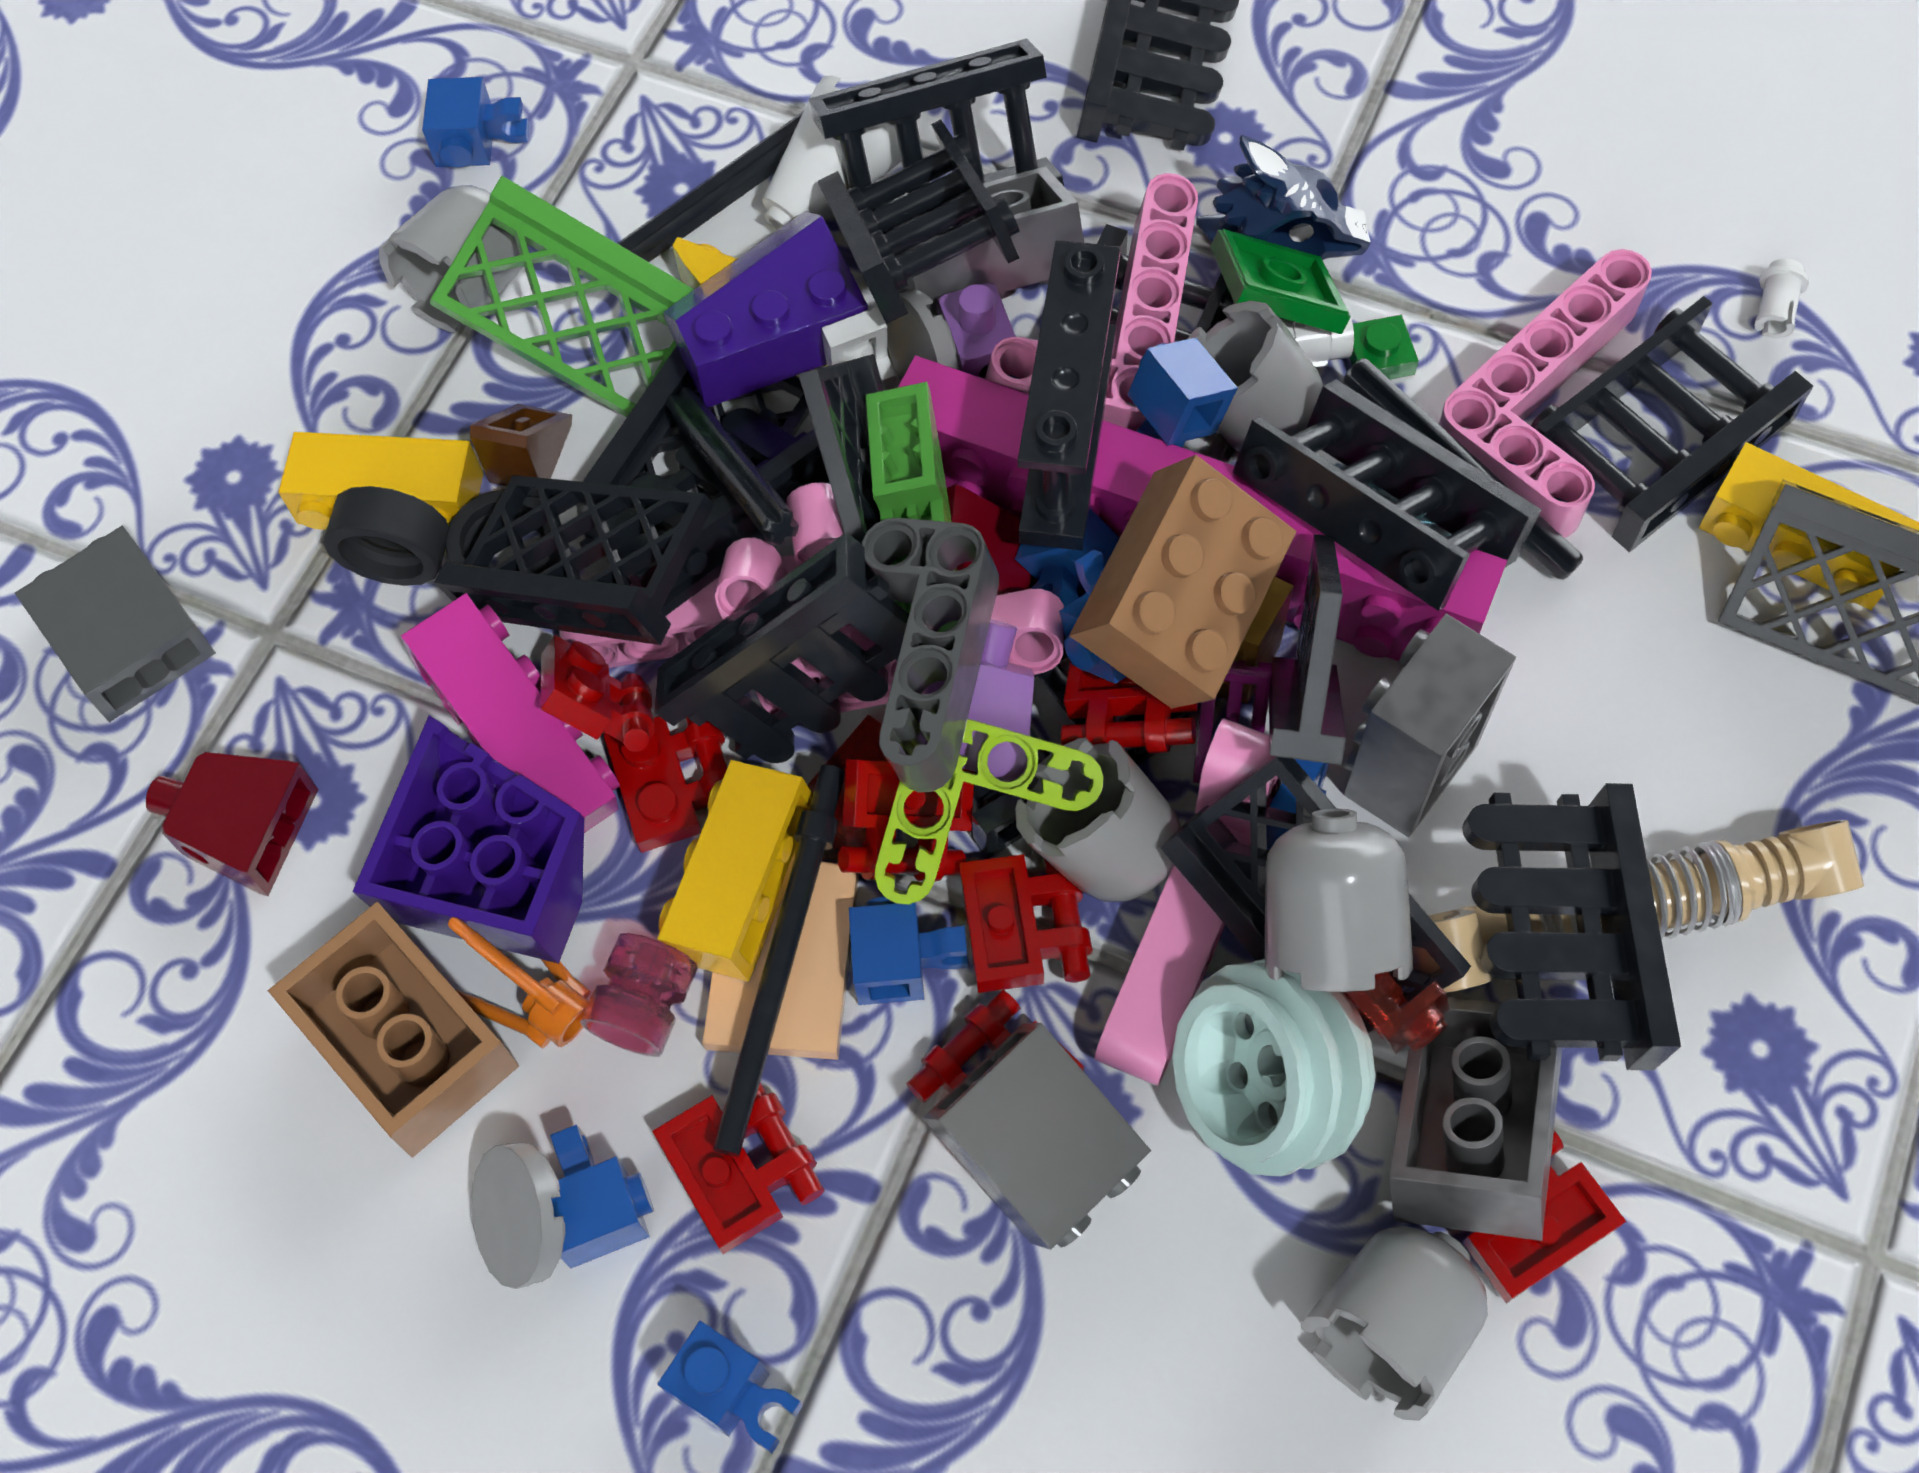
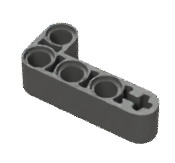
[862,518,999,792]

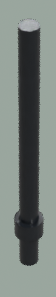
[713,764,845,1157]

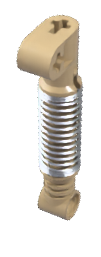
[1405,820,1864,994]

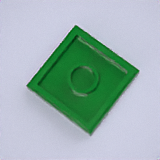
[1210,229,1351,335]

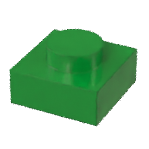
[1349,314,1419,380]

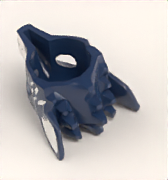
[1196,135,1370,260]

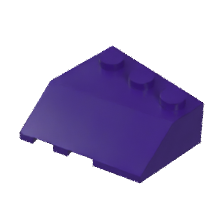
[663,211,868,408]
[352,715,584,964]

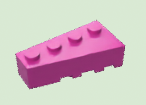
[401,593,620,833]

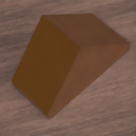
[470,404,572,486]

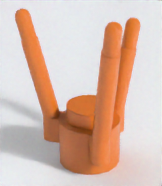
[448,917,594,1049]

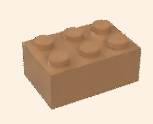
[1069,455,1297,708]
[267,902,519,1158]

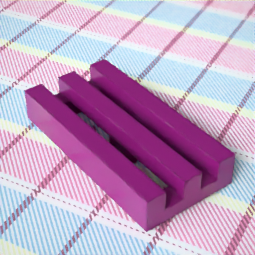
[1193,660,1272,783]

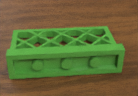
[430,175,695,417]

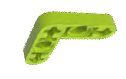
[875,718,1104,905]

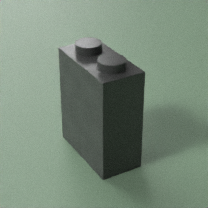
[15,525,216,723]
[923,1023,1151,1250]

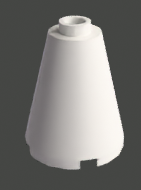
[762,75,901,231]

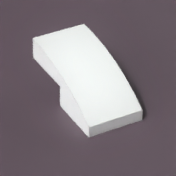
[822,307,897,391]

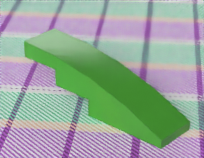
[866,382,959,632]

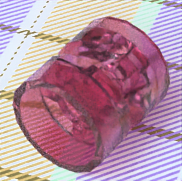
[580,933,698,1057]

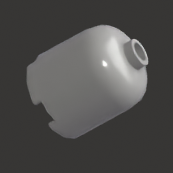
[379,185,523,332]
[1188,301,1323,452]
[1015,737,1180,902]
[1265,808,1413,992]
[1301,1226,1488,1421]

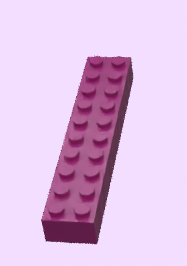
[898,355,1508,661]

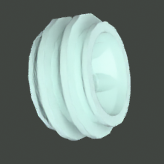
[1172,959,1376,1177]

